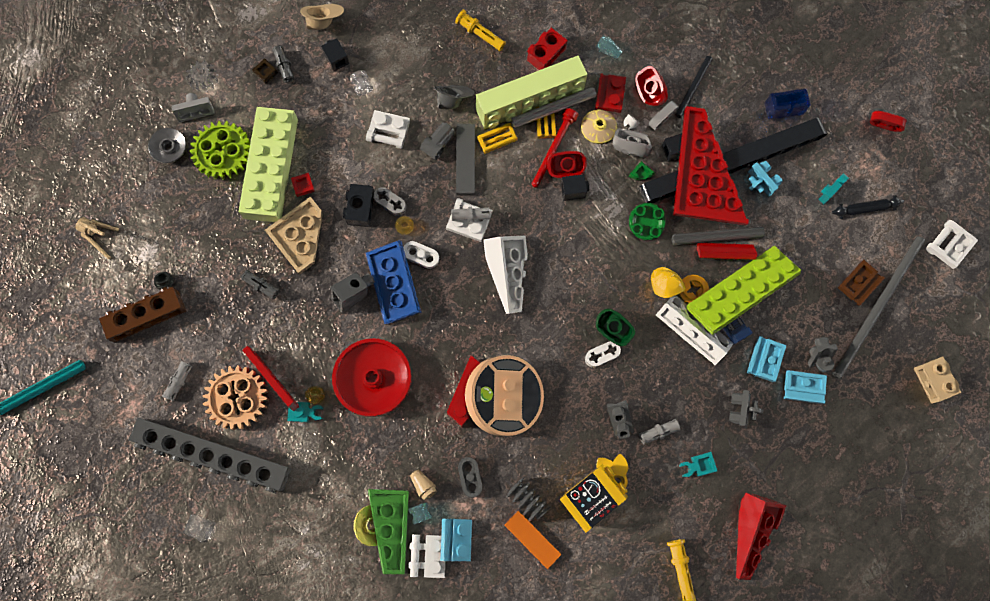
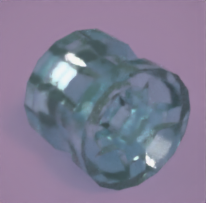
[408,502,433,525]

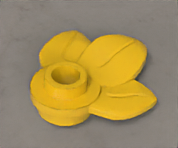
[596,454,628,488]

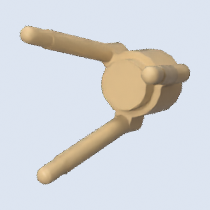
[76,217,119,259]

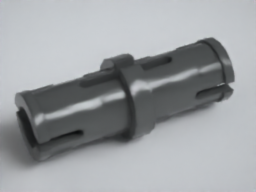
[272,45,295,83]
[241,270,280,300]

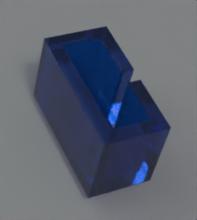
[764,88,811,120]

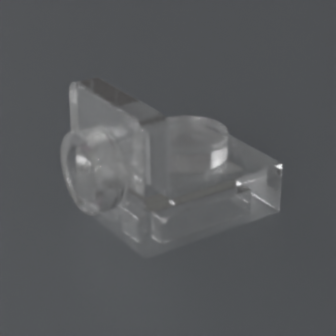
[183,514,215,542]

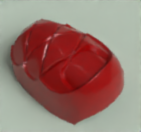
[635,66,668,107]
[547,151,587,178]

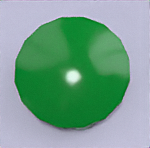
[629,203,666,240]

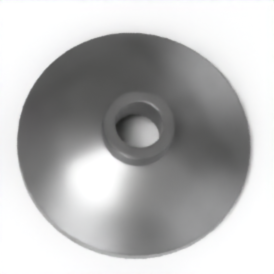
[148,128,186,163]

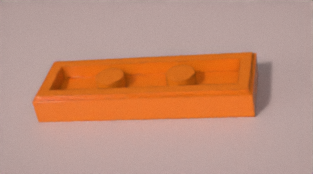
[504,511,561,569]

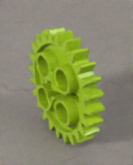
[190,121,251,180]

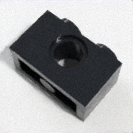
[343,184,375,227]

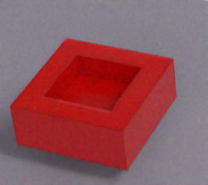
[291,172,315,197]

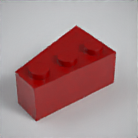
[447,356,480,427]

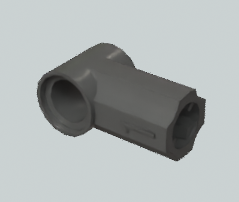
[420,122,455,160]

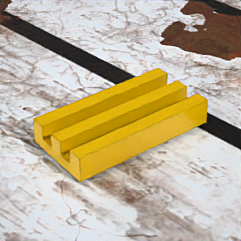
[536,102,556,139]
[477,123,518,154]

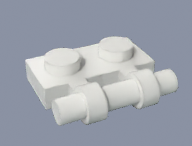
[408,535,446,578]

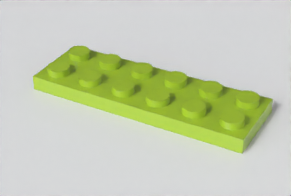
[687,246,801,335]

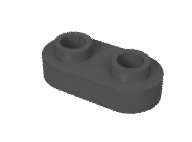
[458,457,482,498]

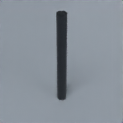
[675,56,713,118]

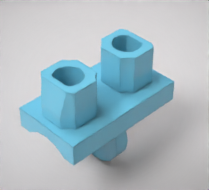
[748,161,783,197]

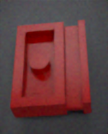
[595,73,626,113]

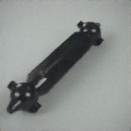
[832,195,904,219]

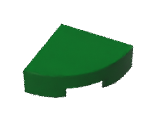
[629,161,655,181]

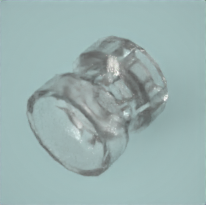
[350,70,373,96]

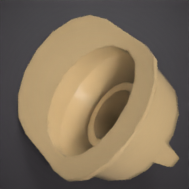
[300,4,344,30]

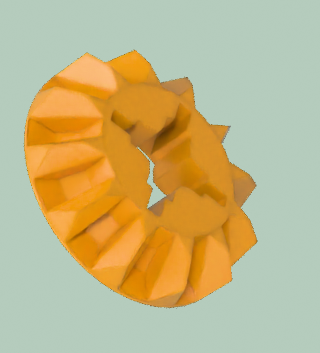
[679,275,709,303]

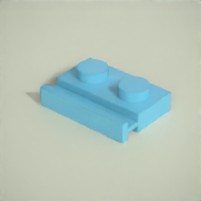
[747,336,786,382]
[784,370,827,404]
[440,519,472,561]

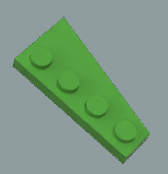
[368,489,409,574]

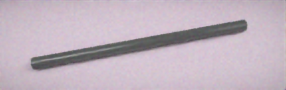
[833,236,925,379]

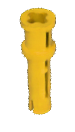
[455,9,506,52]
[667,539,696,601]

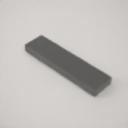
[456,124,475,195]

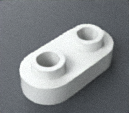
[403,241,439,269]

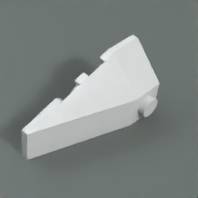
[484,236,528,314]

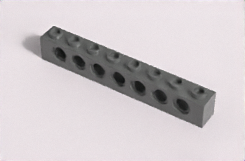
[128,418,292,494]

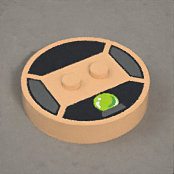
[465,355,544,436]

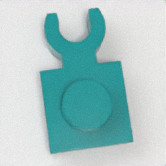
[818,173,849,204]
[287,402,324,423]
[679,452,717,477]

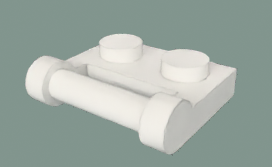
[366,110,410,149]
[446,198,493,242]
[926,220,978,269]

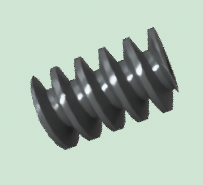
[507,477,551,522]

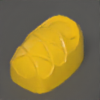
[651,267,686,298]

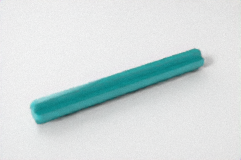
[0,360,86,416]

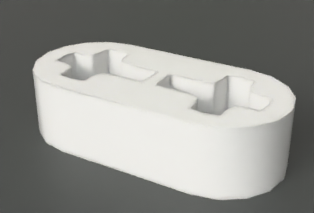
[585,341,621,368]

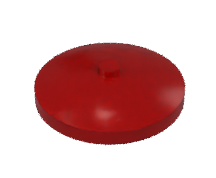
[332,338,412,417]

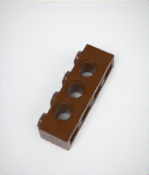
[99,287,187,343]

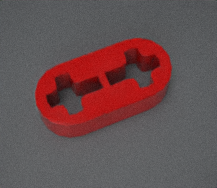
[870,111,907,132]

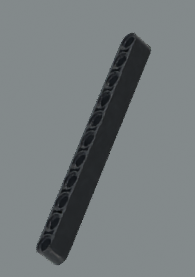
[638,117,828,204]

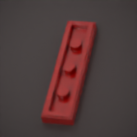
[242,346,299,411]

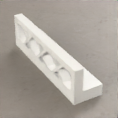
[656,295,734,365]

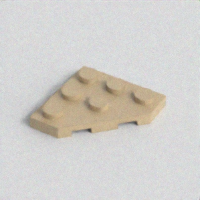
[265,197,323,275]

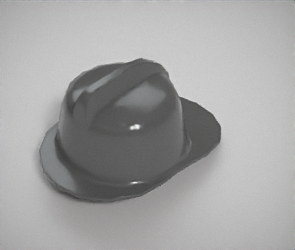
[434,85,475,110]

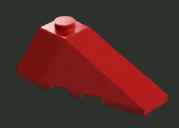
[736,492,787,580]

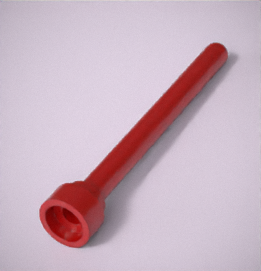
[532,108,579,188]

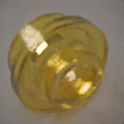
[395,216,414,235]
[305,386,325,404]

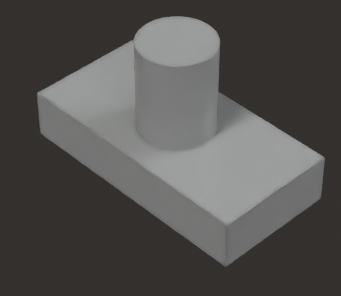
[172,93,215,123]

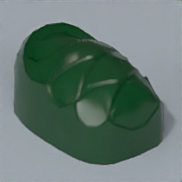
[596,308,636,346]

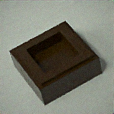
[252,58,278,84]

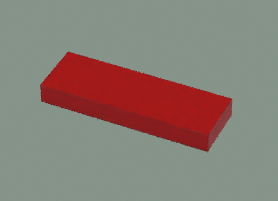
[696,243,758,260]

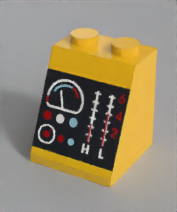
[560,464,628,533]

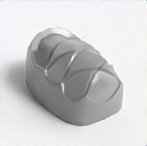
[613,129,652,159]

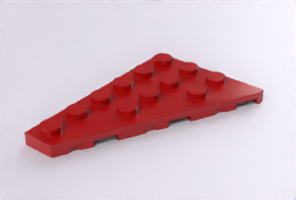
[673,106,749,226]

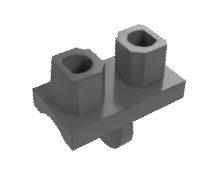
[808,337,838,372]
[729,390,763,429]
[607,400,634,439]

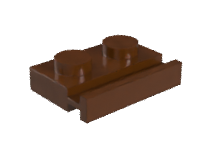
[837,260,885,306]

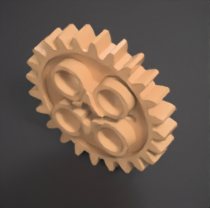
[203,366,269,430]

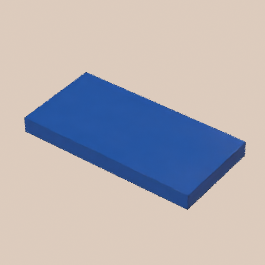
[366,240,421,325]

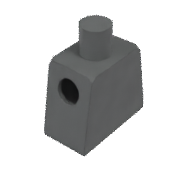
[330,273,375,314]

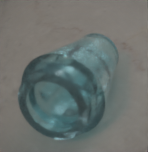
[595,34,623,60]

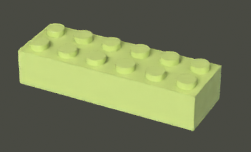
[476,55,587,129]
[238,107,298,222]

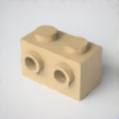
[914,357,961,404]

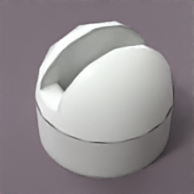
[624,114,640,130]

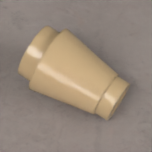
[410,469,437,501]

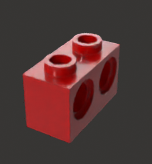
[527,27,568,70]

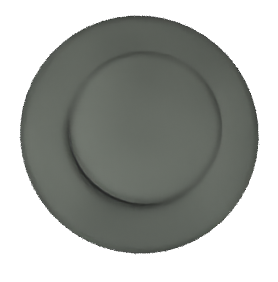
[154,272,174,290]

